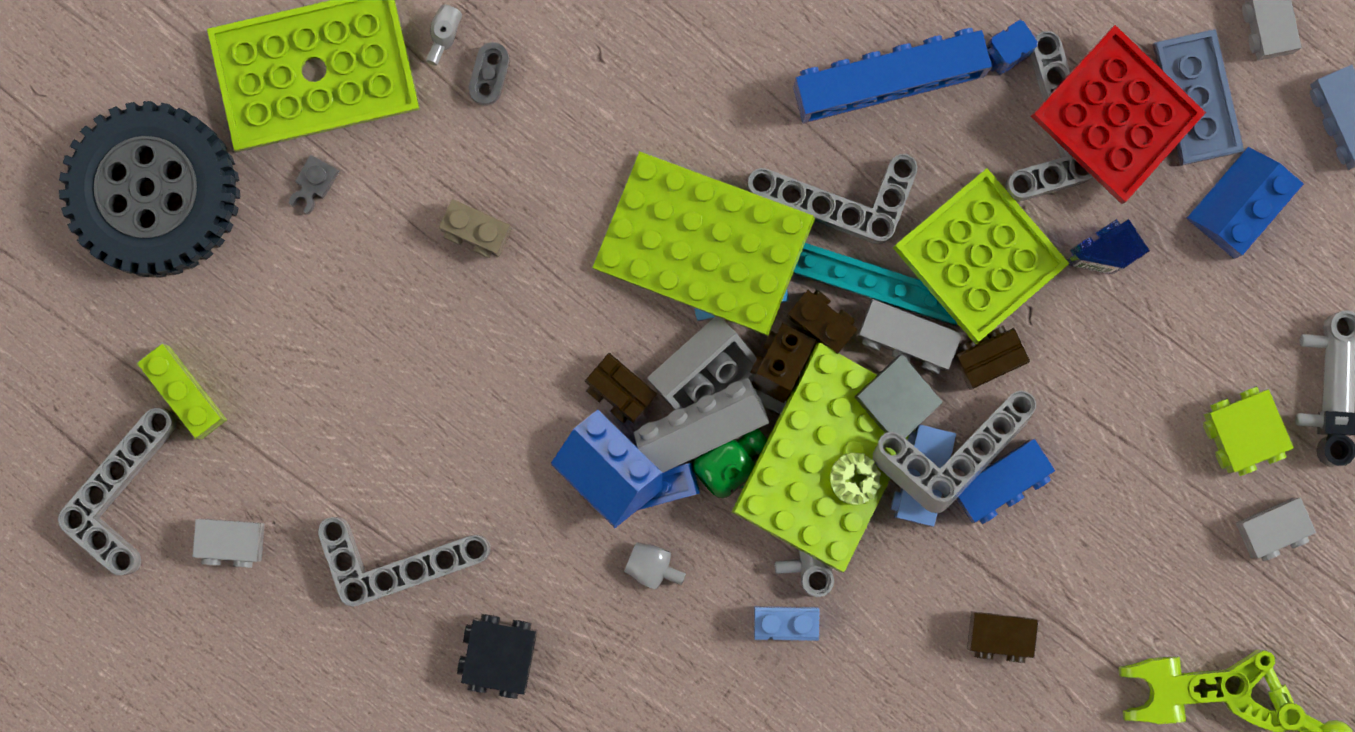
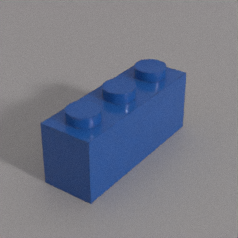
[956,439,1055,524]

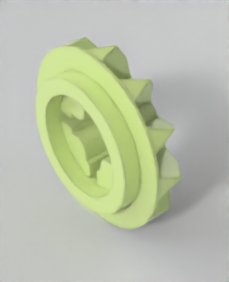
[830,453,881,505]

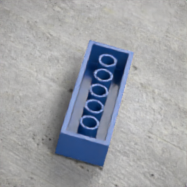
[793,28,992,124]

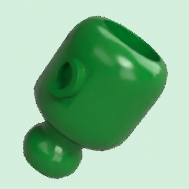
[693,428,767,499]

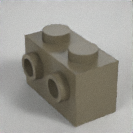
[439,199,512,258]

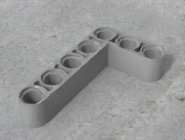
[1005,31,1093,202]
[747,154,918,244]
[873,391,1036,513]
[58,408,177,575]
[318,517,491,607]

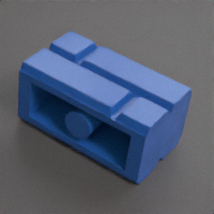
[987,20,1038,75]

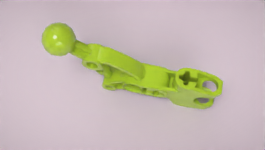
[1118,649,1353,732]

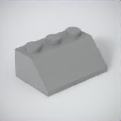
[647,316,757,410]

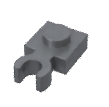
[289,154,339,215]

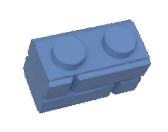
[754,606,819,641]

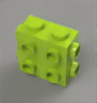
[1203,386,1294,476]

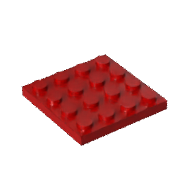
[1030,25,1206,204]

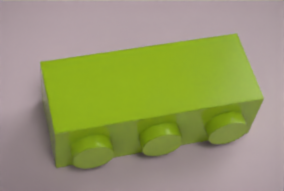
[137,344,227,439]

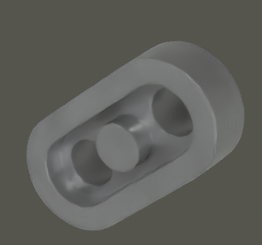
[469,42,509,106]

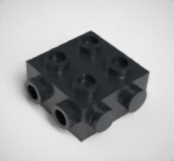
[457,614,538,699]

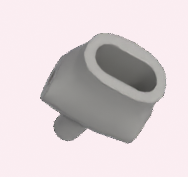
[426,4,462,66]
[624,542,686,589]

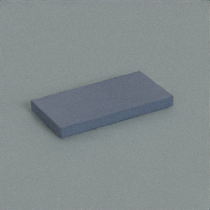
[1152,29,1244,166]

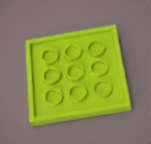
[893,168,1070,344]

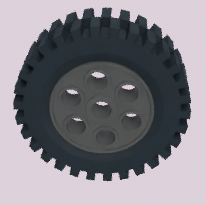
[59,101,240,277]

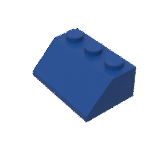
[1186,147,1304,259]
[551,410,663,528]

